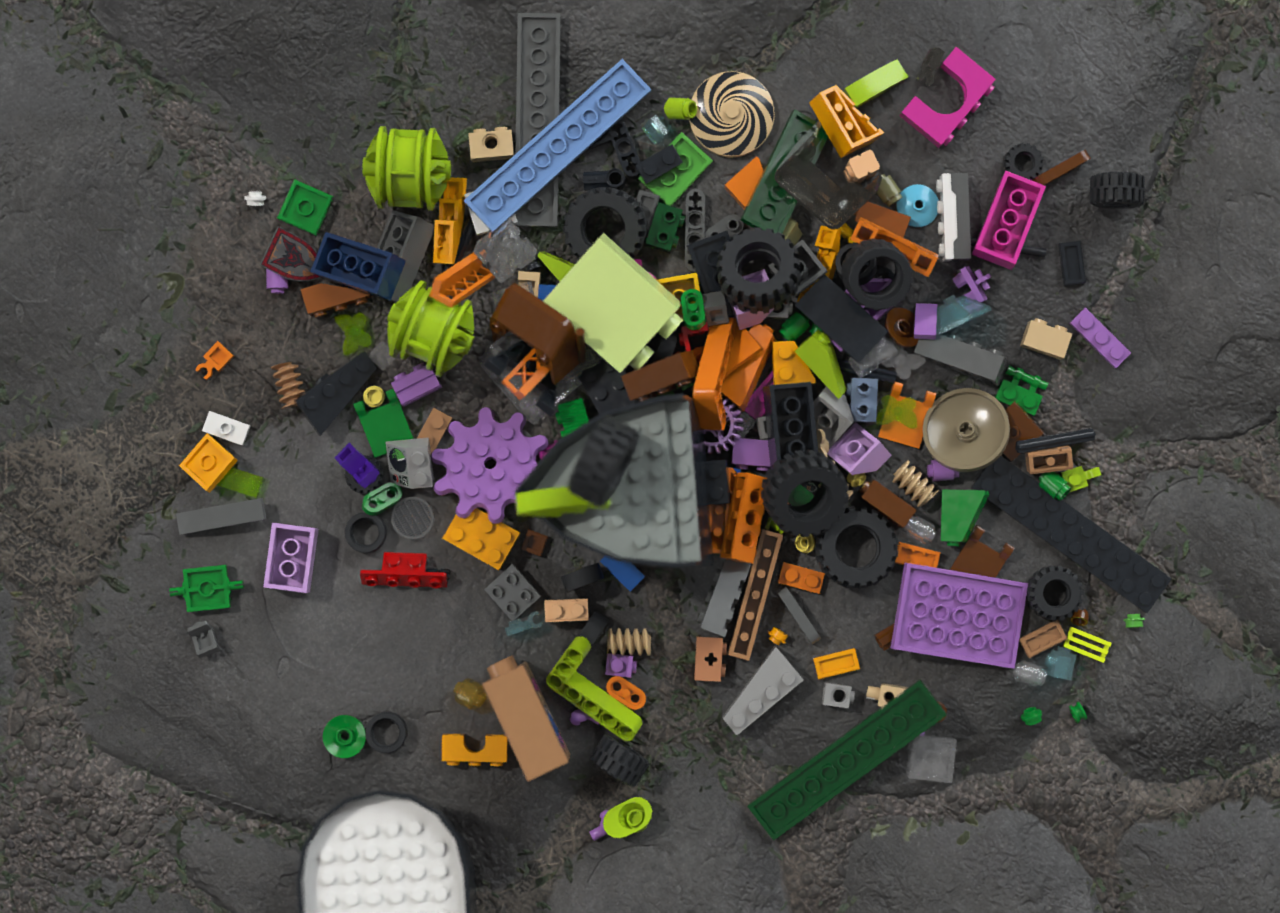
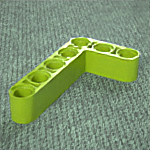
[546,636,642,741]

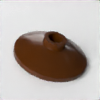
[885,307,919,347]

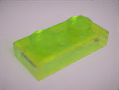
[217,467,264,498]

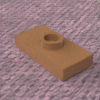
[1019,620,1067,658]

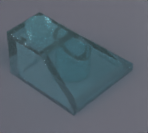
[936,295,992,335]

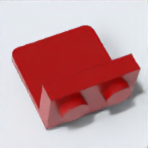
[678,320,709,351]

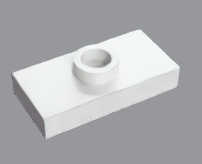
[202,411,250,446]

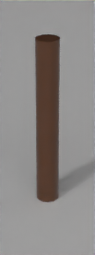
[576,328,586,363]

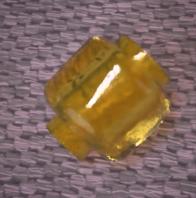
[453,678,487,710]

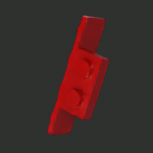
[360,552,448,589]

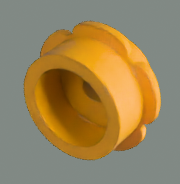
[768,627,788,645]

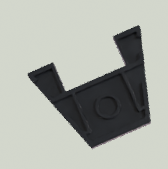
[484,340,559,416]

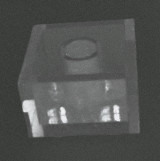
[906,734,957,783]

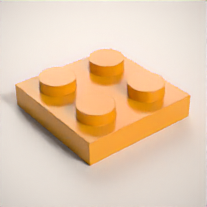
[179,433,238,493]

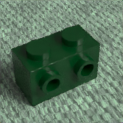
[646,202,685,253]

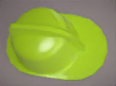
[603,797,652,838]

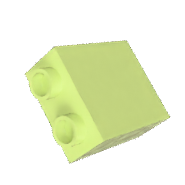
[543,233,683,373]

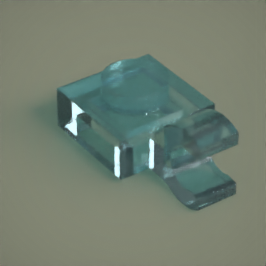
[505,611,543,636]

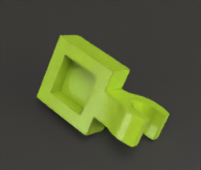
[1060,466,1101,492]

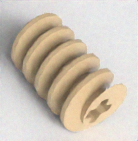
[892,460,939,508]
[608,628,651,656]

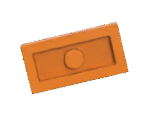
[777,562,825,594]

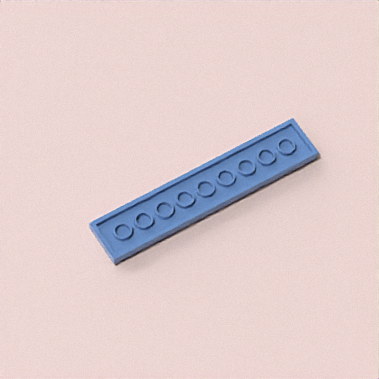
[464,59,651,233]

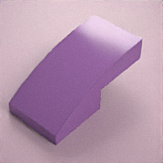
[914,303,938,340]

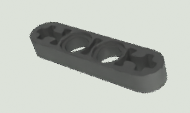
[685,189,705,273]

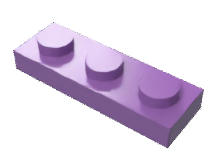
[1069,308,1131,369]

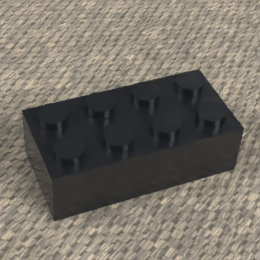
[763,382,818,469]

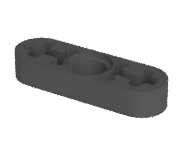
[777,587,821,645]

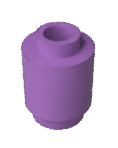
[266,269,288,294]
[927,460,959,482]

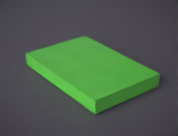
[638,132,713,206]

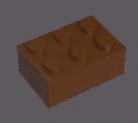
[621,350,699,402]

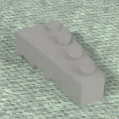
[722,646,803,735]

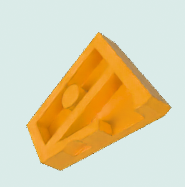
[772,341,816,385]

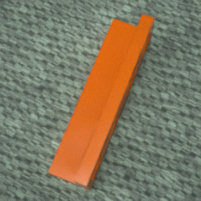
[430,249,496,308]
[501,333,576,400]

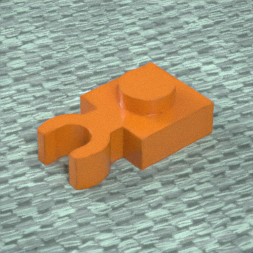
[196,341,234,380]

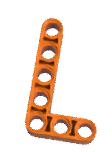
[693,317,736,431]

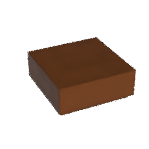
[521,529,549,557]

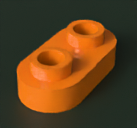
[606,676,646,710]

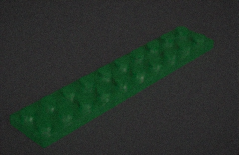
[747,679,947,841]

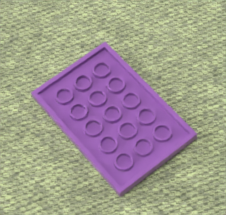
[891,563,1028,669]

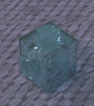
[1045,647,1076,681]

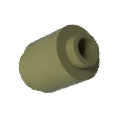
[873,174,903,207]

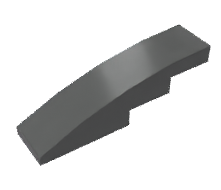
[176,498,266,535]

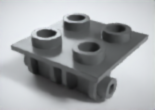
[484,564,541,622]

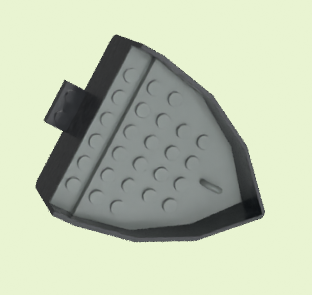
[514,394,731,567]

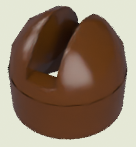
[1070,607,1089,626]

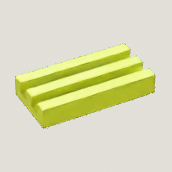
[1062,627,1112,663]

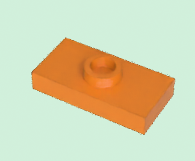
[894,542,941,568]

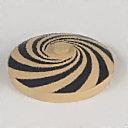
[689,71,774,158]

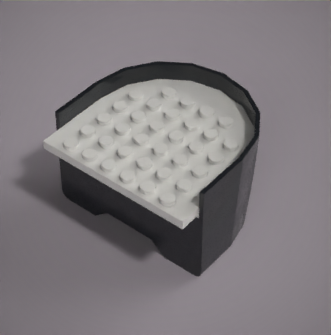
[297,790,477,913]

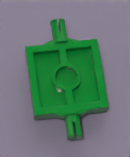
[169,565,244,612]

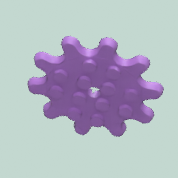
[431,407,548,524]

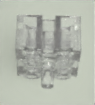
[473,218,537,283]

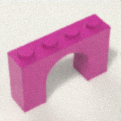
[900,47,996,148]

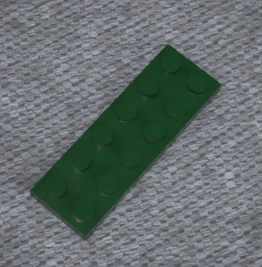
[740,109,828,234]

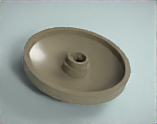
[923,388,1010,472]

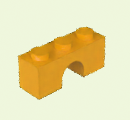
[442,733,508,766]

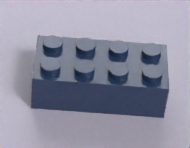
[310,232,406,301]

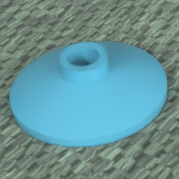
[896,185,939,227]

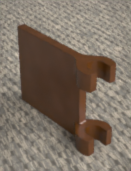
[949,525,1015,578]

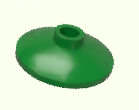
[323,715,366,758]

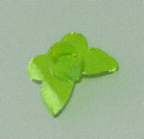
[335,313,371,355]
[876,395,917,429]

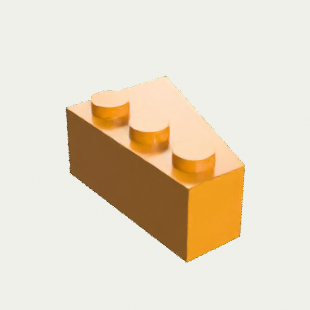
[809,85,884,158]

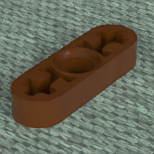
[1032,149,1091,186]

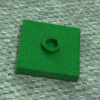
[277,179,334,236]

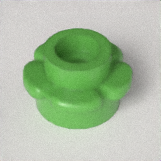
[1123,614,1145,628]

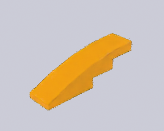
[433,177,467,264]

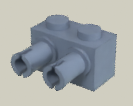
[846,378,878,423]

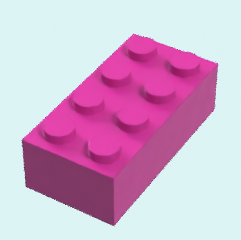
[972,171,1046,270]

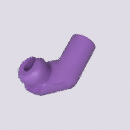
[570,709,599,725]
[589,810,609,841]

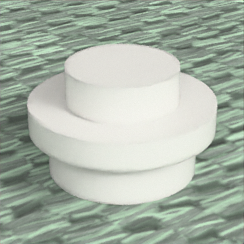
[244,191,266,206]

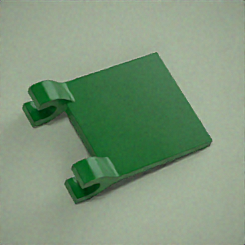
[353,389,414,458]

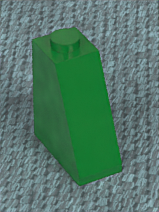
[941,489,989,546]

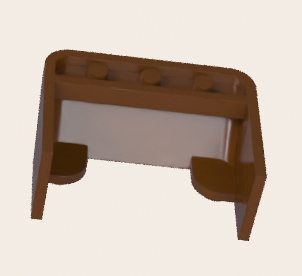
[490,283,579,385]

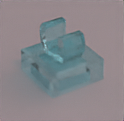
[642,115,671,145]

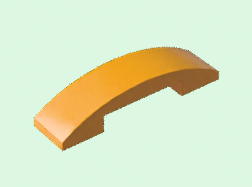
[797,225,840,302]

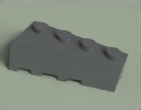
[914,329,1008,388]
[697,558,751,637]

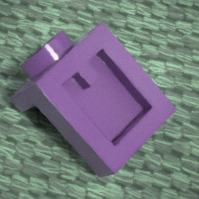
[605,653,637,678]

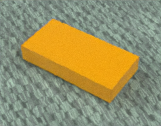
[813,648,860,679]

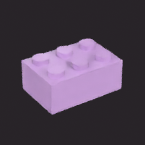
[263,523,319,593]

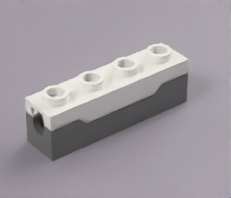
[936,173,971,262]

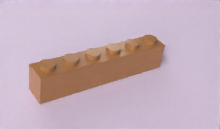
[727,529,783,661]

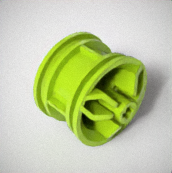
[362,126,451,211]
[387,280,475,377]

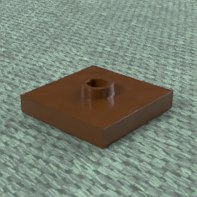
[1003,401,1044,462]

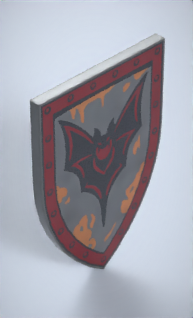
[260,226,320,281]

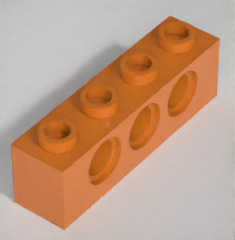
[720,473,767,564]

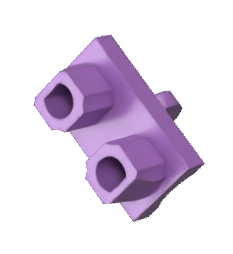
[953,266,991,306]

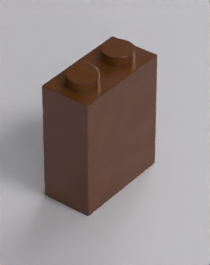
[858,480,917,528]

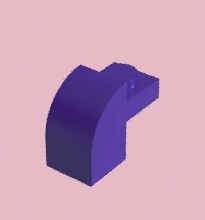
[335,442,380,489]

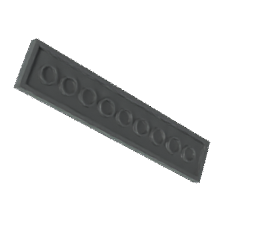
[514,13,561,227]

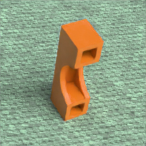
[850,217,938,277]

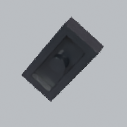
[635,144,683,185]

